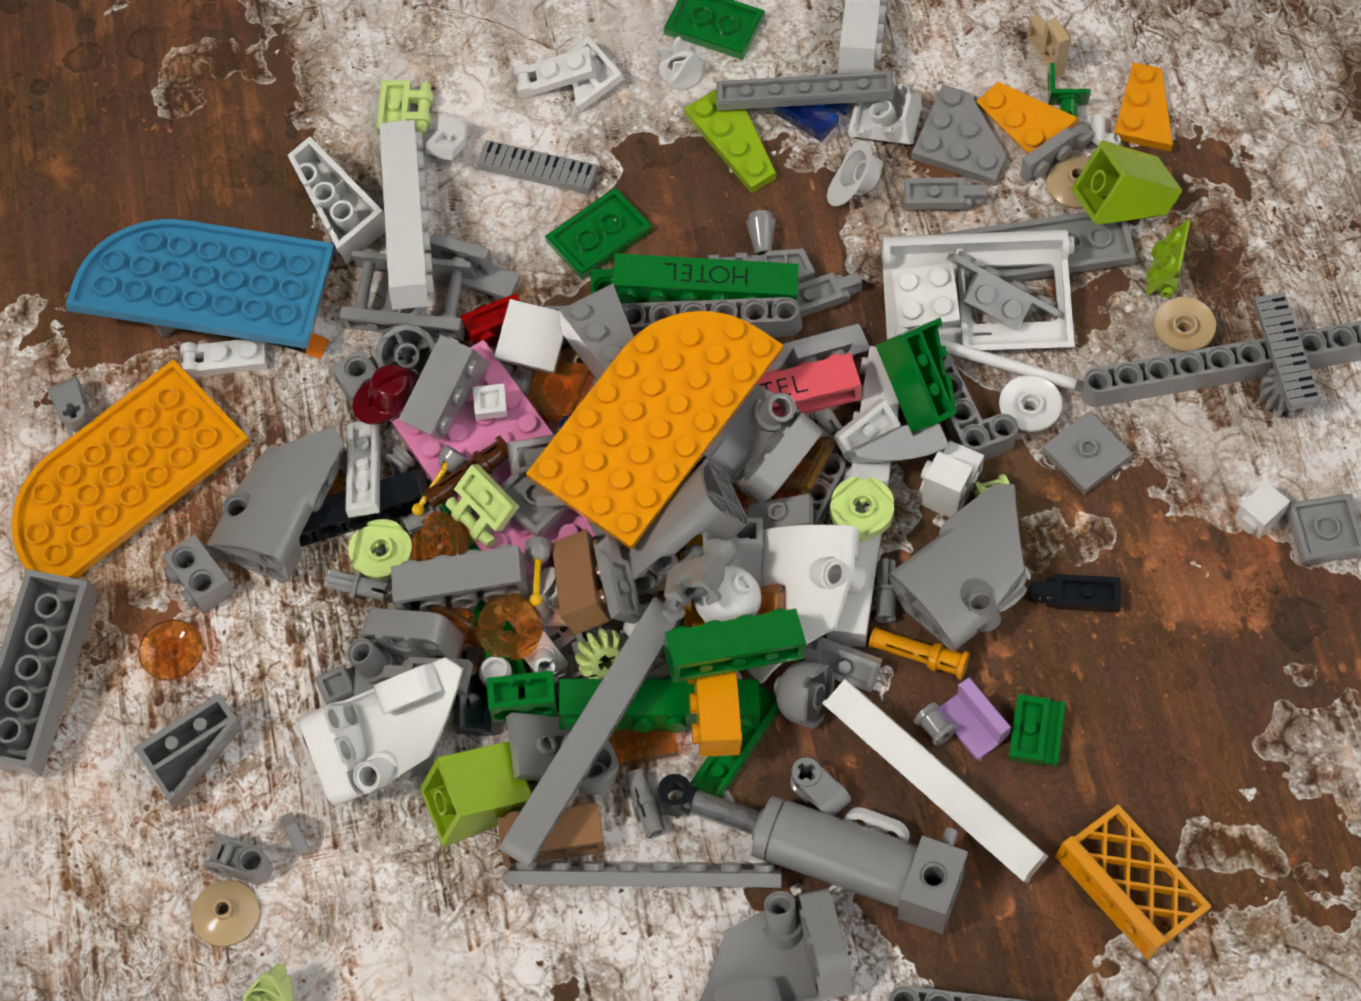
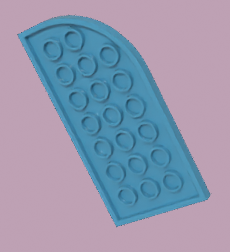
[66,219,335,349]

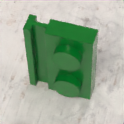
[1008,694,1066,768]

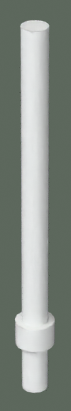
[895,326,1077,390]

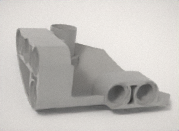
[619,457,749,596]
[888,484,1025,651]

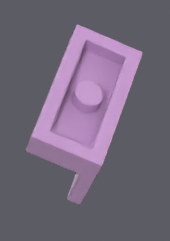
[939,678,1011,760]

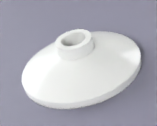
[999,375,1062,432]

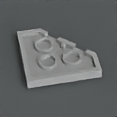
[911,84,1006,186]

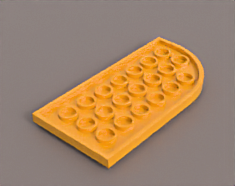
[526,311,784,550]
[11,359,250,579]

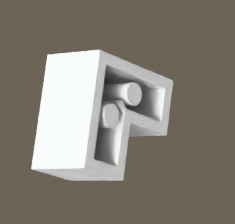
[919,441,985,518]

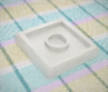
[494,299,565,374]

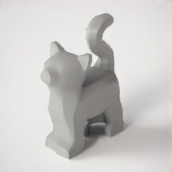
[661,531,738,623]

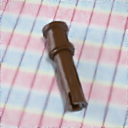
[422,435,509,509]

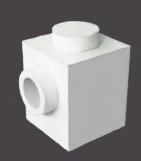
[1235,481,1290,539]

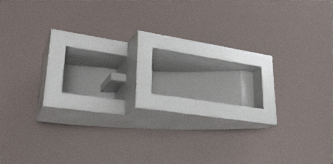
[842,423,950,463]

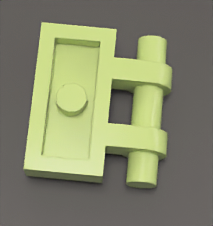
[376,80,434,137]
[445,464,520,548]

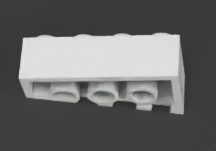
[838,0,887,74]
[288,136,385,265]

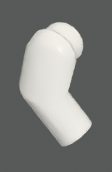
[1091,114,1121,146]

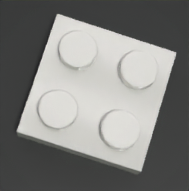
[892,263,961,329]

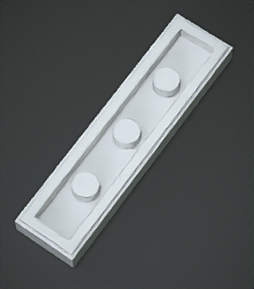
[346,421,380,518]

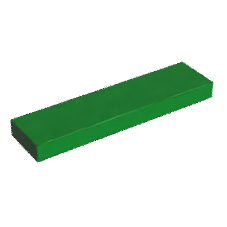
[690,685,780,798]

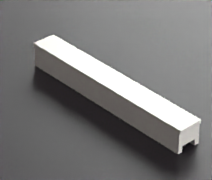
[822,679,1049,883]

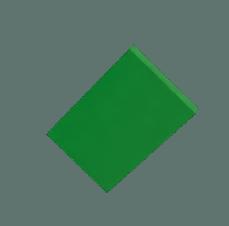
[663,0,765,60]
[545,187,653,280]

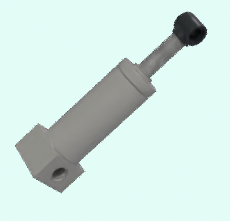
[658,773,968,935]

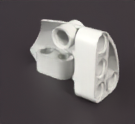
[748,525,866,683]
[300,657,464,806]

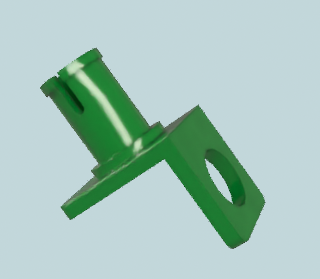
[1047,63,1091,118]

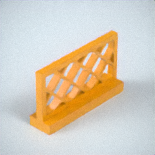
[1055,804,1212,961]

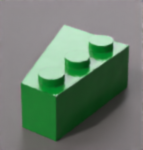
[875,317,957,432]

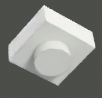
[473,383,507,420]

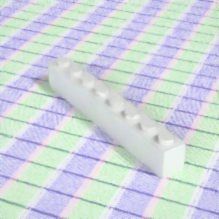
[379,120,434,310]

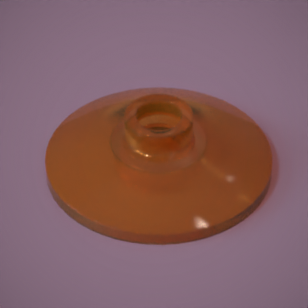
[428,606,486,647]
[138,619,203,681]

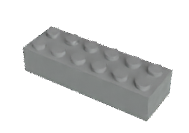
[0,569,98,777]

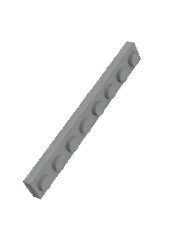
[507,860,782,888]

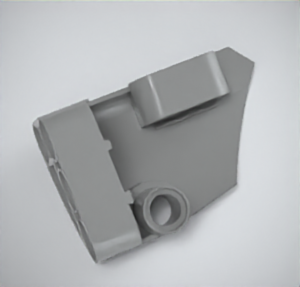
[700,384,823,503]
[205,427,344,582]
[346,608,466,782]
[699,888,854,1001]

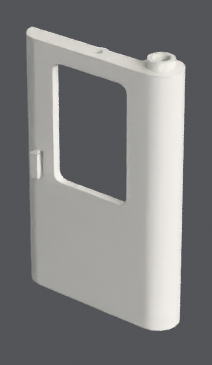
[882,230,1075,351]

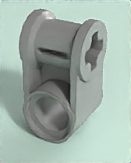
[47,376,93,436]
[790,757,851,816]
[203,834,273,885]

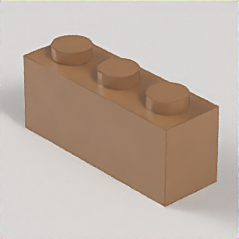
[552,529,610,635]
[497,801,605,867]

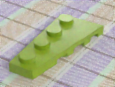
[684,79,776,194]

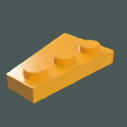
[1114,62,1173,152]
[976,82,1080,154]

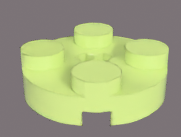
[830,476,895,542]
[348,519,413,582]

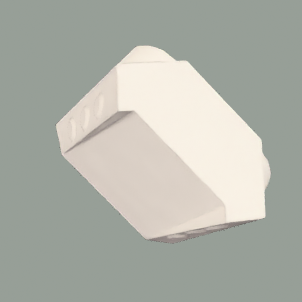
[848,84,923,144]

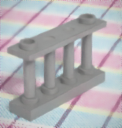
[340,249,476,341]

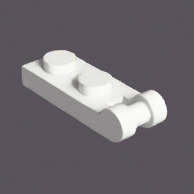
[514,46,596,98]
[180,339,267,378]

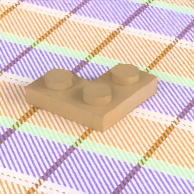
[1027,14,1071,78]

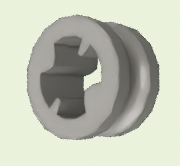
[384,445,416,474]

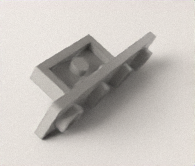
[425,233,520,299]
[946,251,1061,330]
[765,324,870,374]

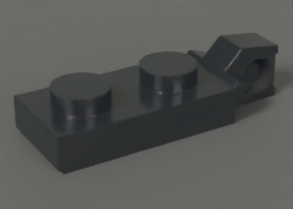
[1029,574,1121,612]
[456,646,492,736]

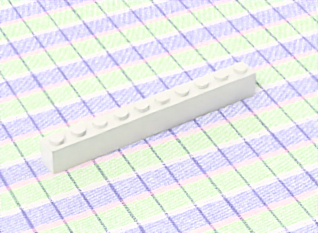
[827,346,900,647]

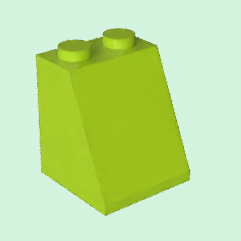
[1071,140,1183,225]
[420,741,533,847]

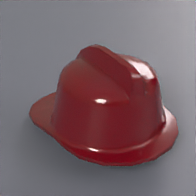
[352,364,419,425]

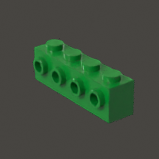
[664,608,806,683]

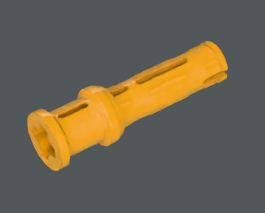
[869,627,970,680]

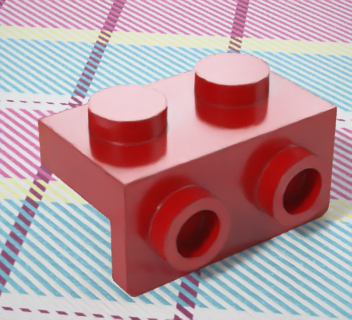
[460,293,521,347]

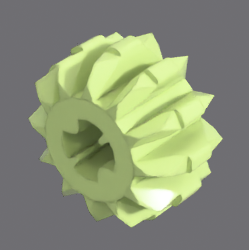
[575,628,627,679]

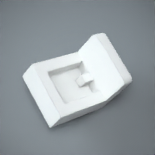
[425,113,468,161]

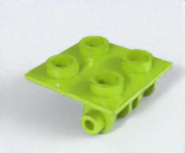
[1145,219,1191,298]

